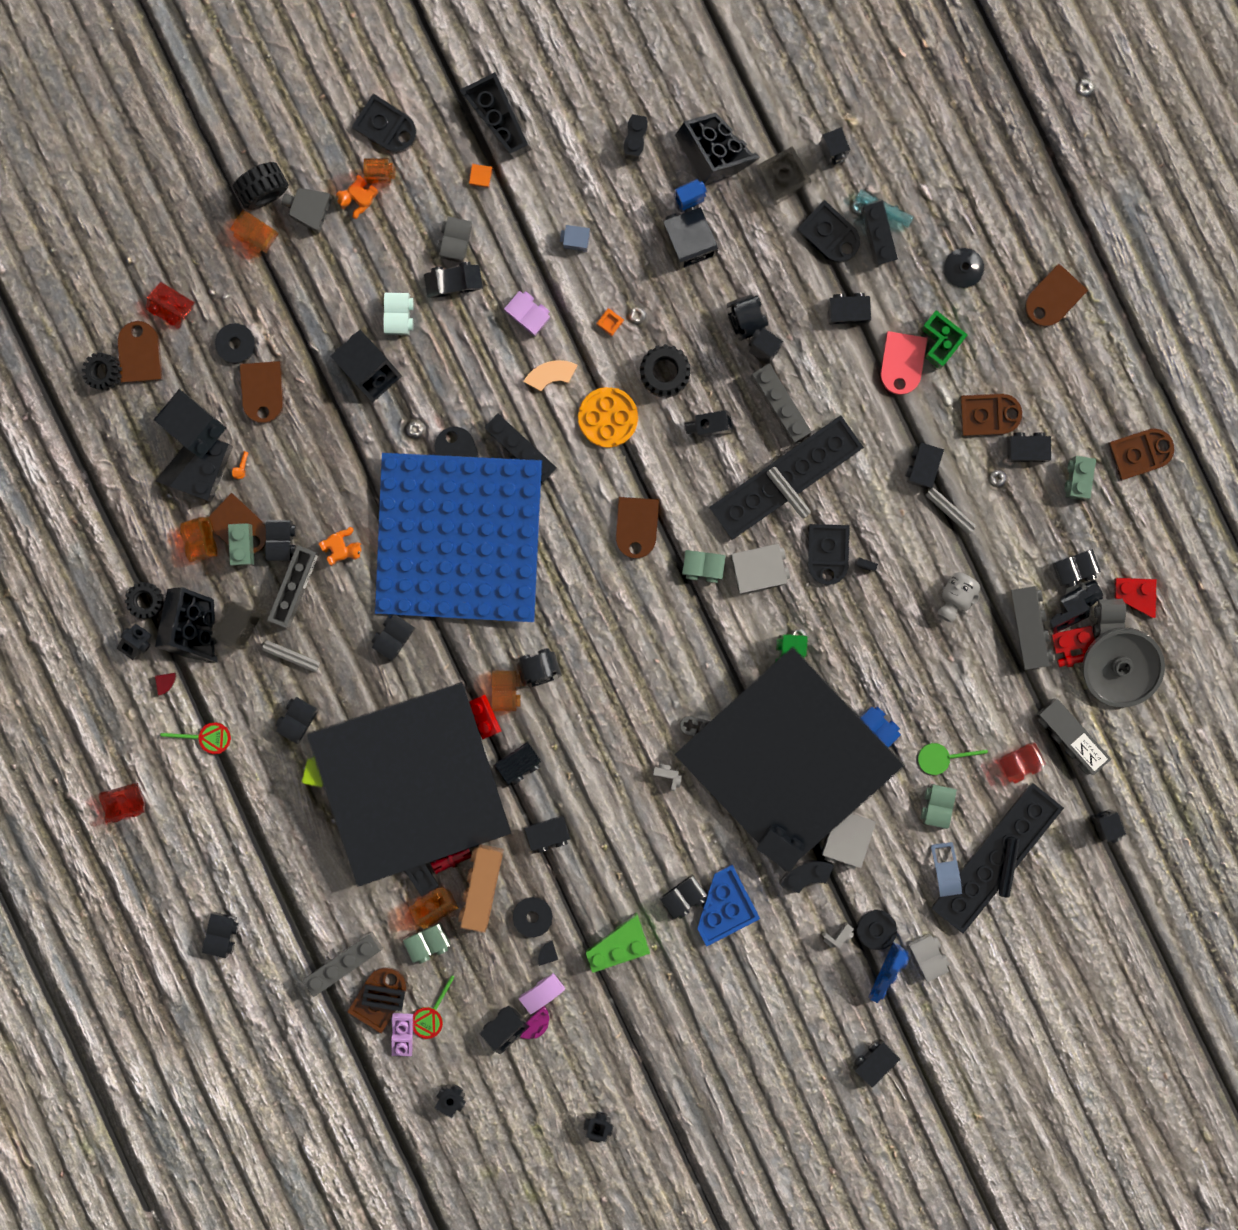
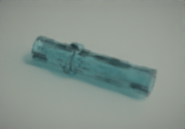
[855,189,914,228]

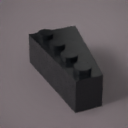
[460,72,532,158]

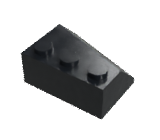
[675,112,760,185]
[155,440,233,502]
[155,587,218,663]

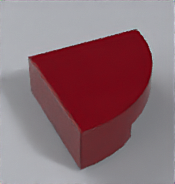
[155,673,176,696]

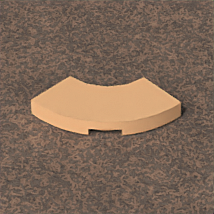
[524,360,578,392]

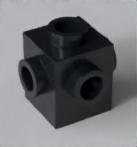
[117,624,152,660]
[434,1084,466,1119]
[583,1111,614,1143]

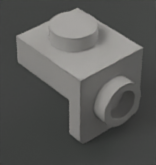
[653,763,682,791]
[822,922,854,949]

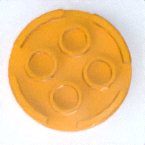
[578,387,638,448]

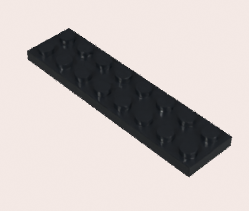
[709,415,864,540]
[931,782,1064,934]

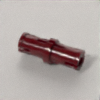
[431,849,472,874]

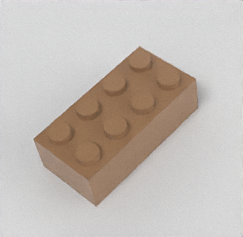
[458,844,504,933]

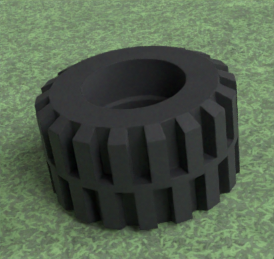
[232,162,289,210]
[640,344,691,397]

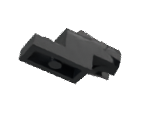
[1049,580,1103,635]

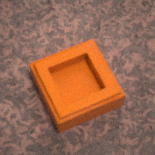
[469,164,492,188]
[596,308,624,336]

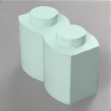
[384,293,414,335]

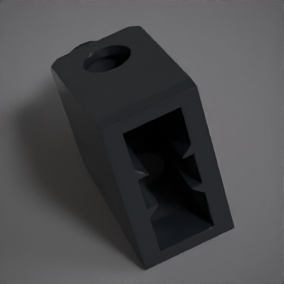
[685,410,733,437]

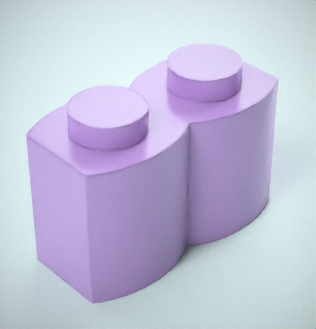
[504,291,550,336]

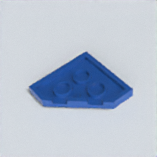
[697,864,760,947]
[869,942,909,1003]

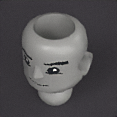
[938,572,980,623]

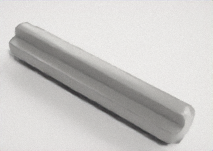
[767,467,811,518]
[926,488,976,534]
[262,641,320,672]

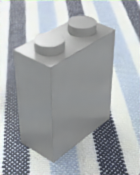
[731,544,790,594]
[821,813,876,870]

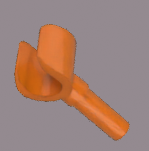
[232,451,248,479]

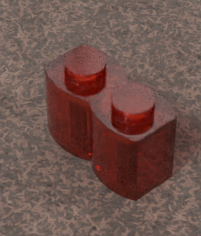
[997,742,1046,784]

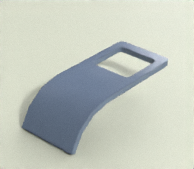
[931,842,962,897]

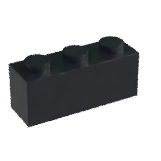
[859,199,898,265]
[749,327,784,365]

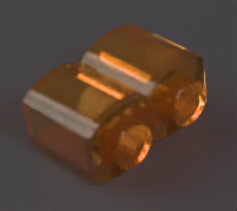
[364,158,396,184]
[230,209,279,254]
[180,517,217,562]
[492,670,521,711]

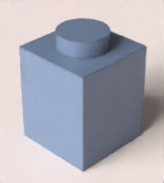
[560,225,590,252]

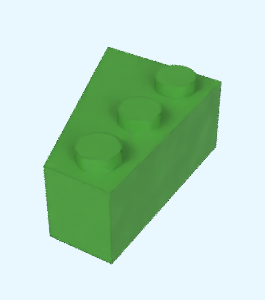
[586,913,650,973]

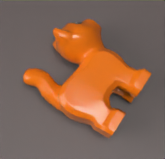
[336,175,379,219]
[318,527,362,566]

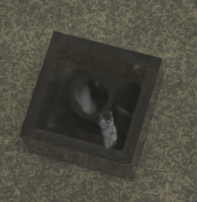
[756,146,812,206]

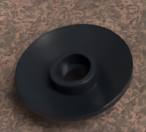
[944,248,984,288]

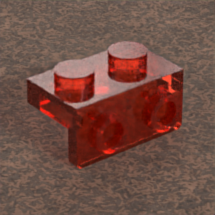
[146,282,195,329]
[98,783,146,823]

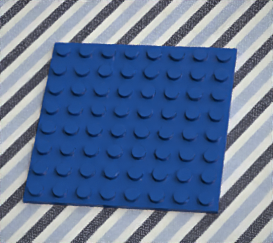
[375,453,542,622]

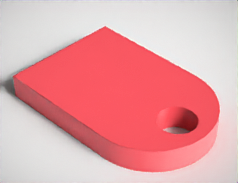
[880,331,927,395]

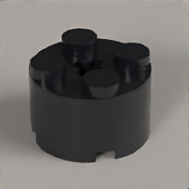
[727,294,768,341]
[516,648,562,688]

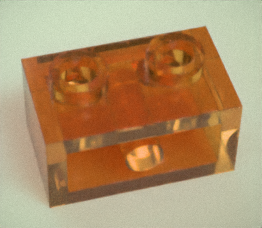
[408,887,459,929]

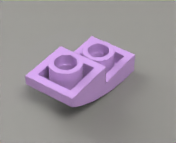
[519,973,565,1014]
[391,1013,413,1056]

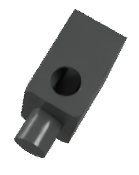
[281,188,333,233]

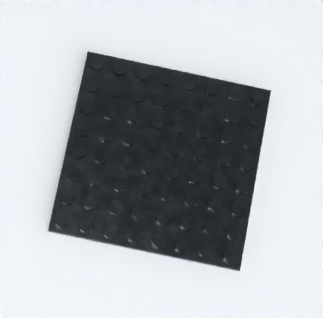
[674,646,905,872]
[307,682,512,887]

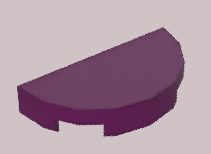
[520,1006,550,1039]

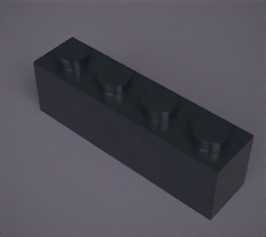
[484,413,558,484]

